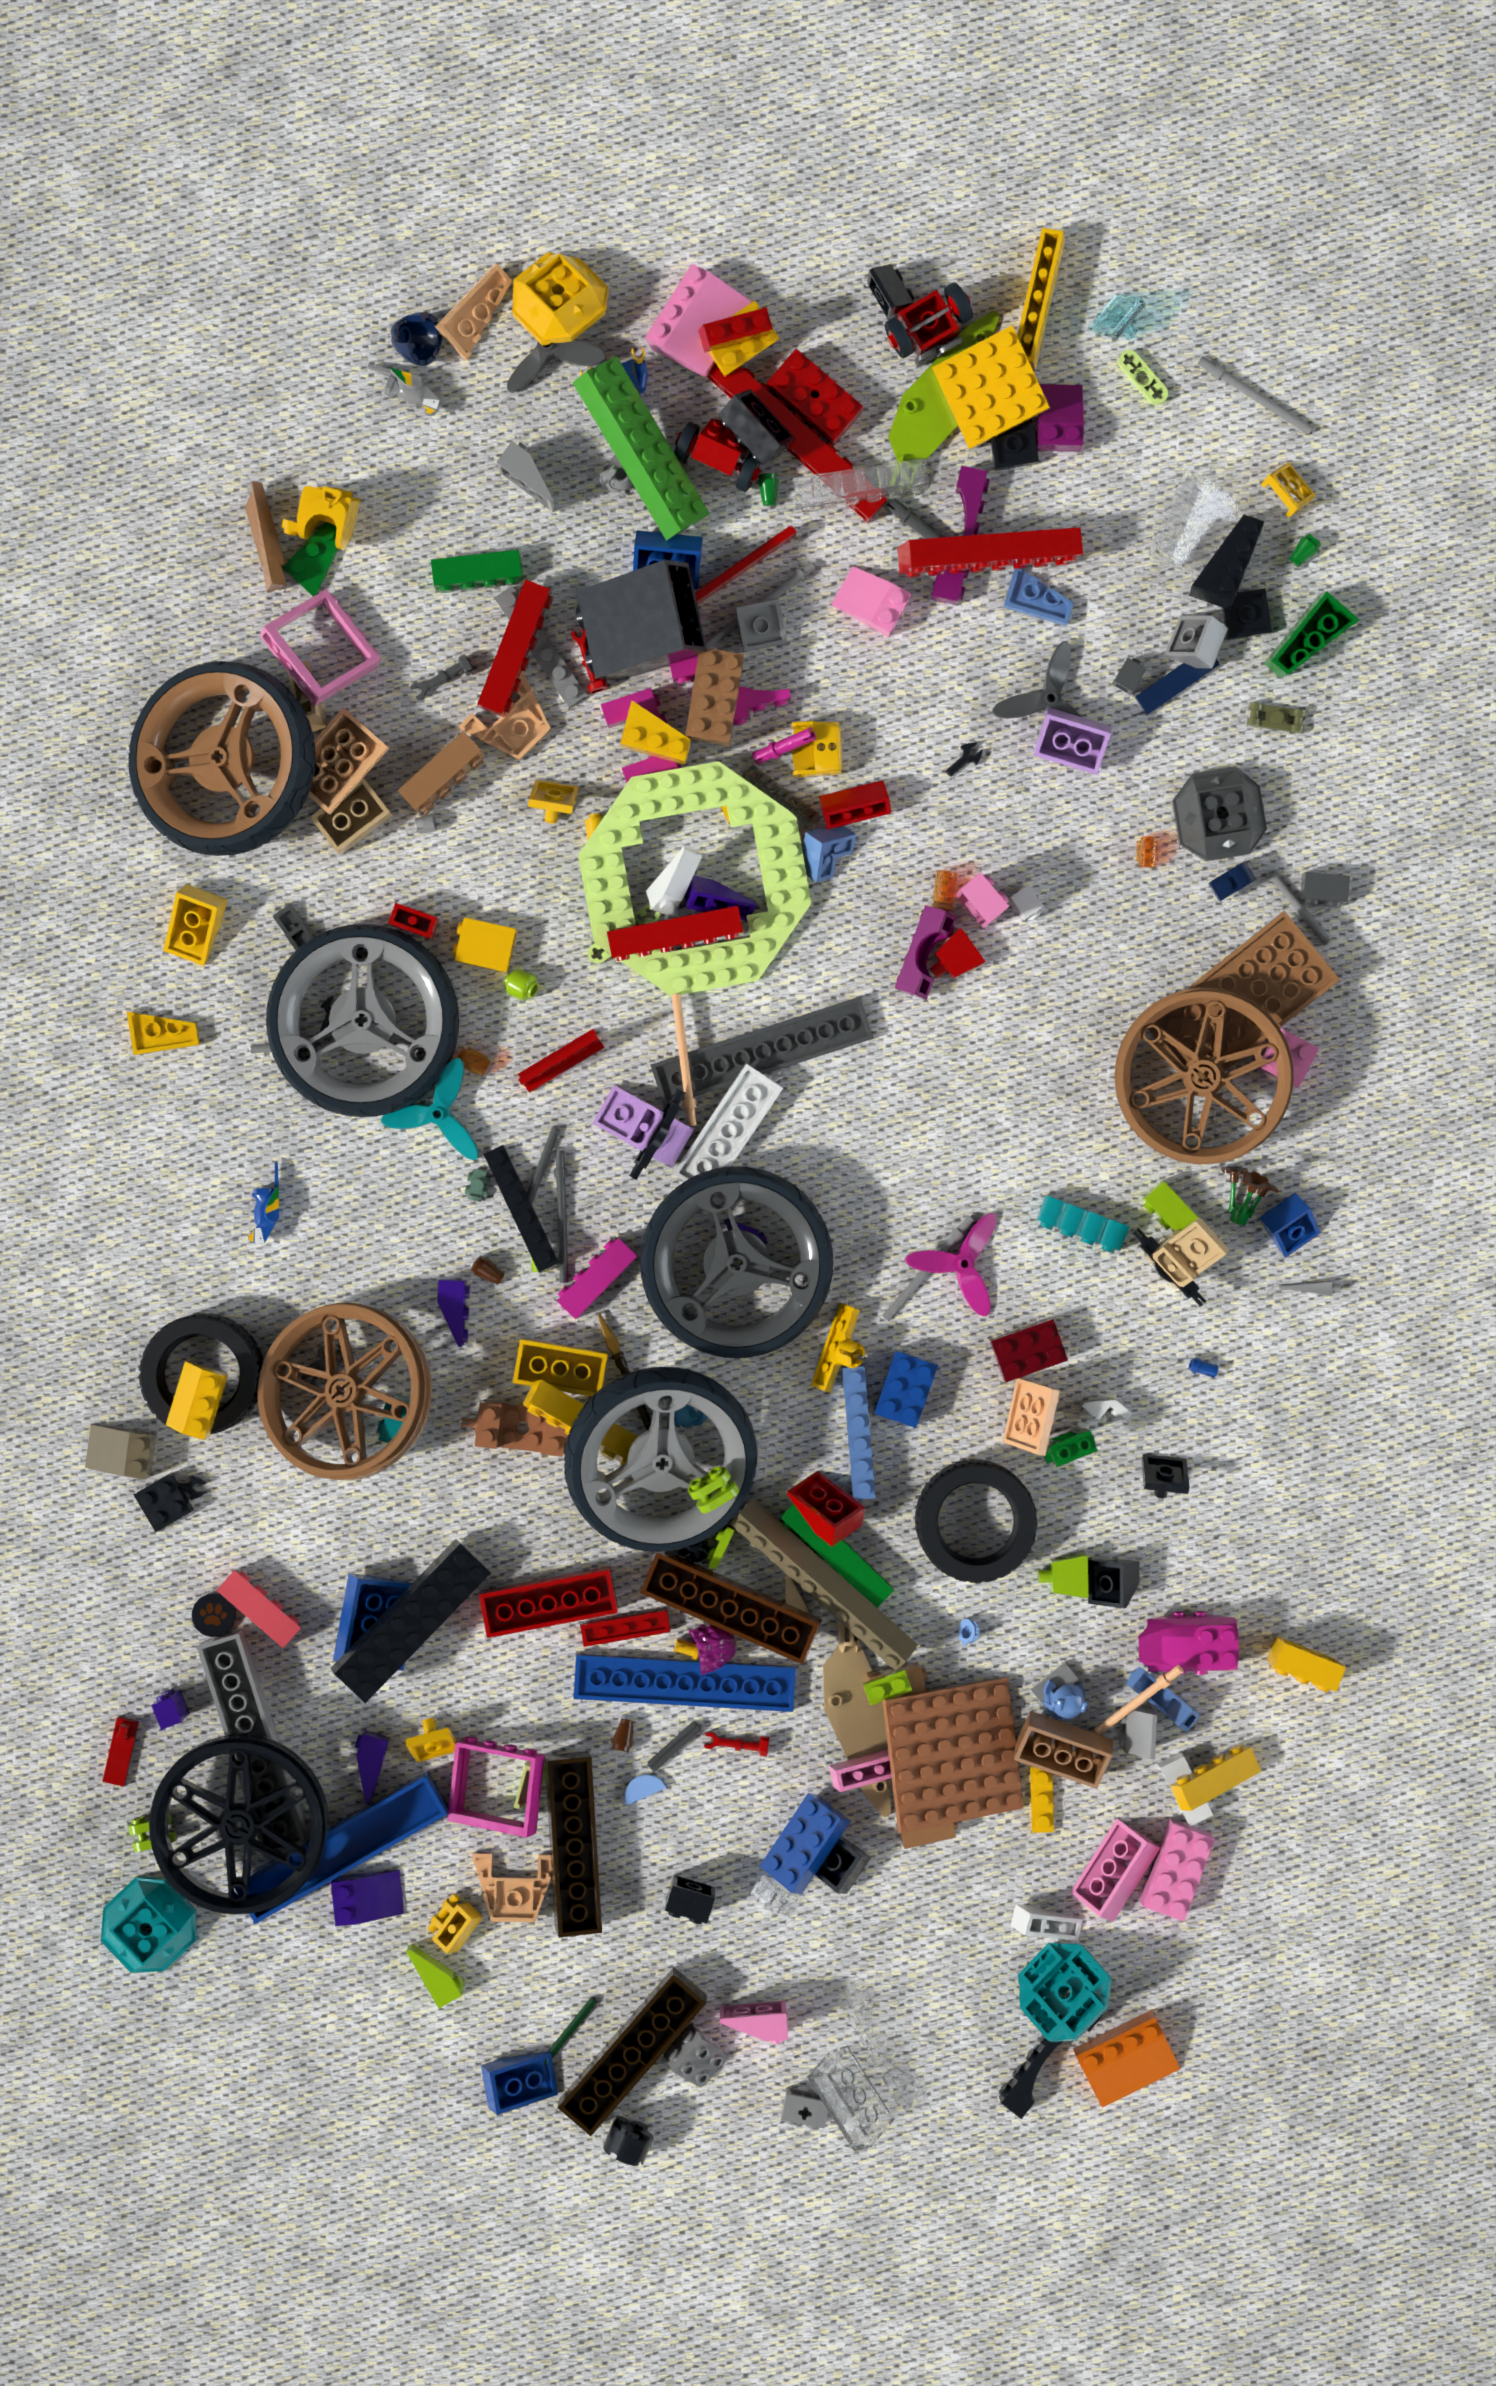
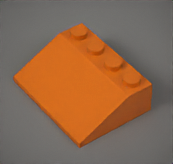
[1073,2010,1181,2108]

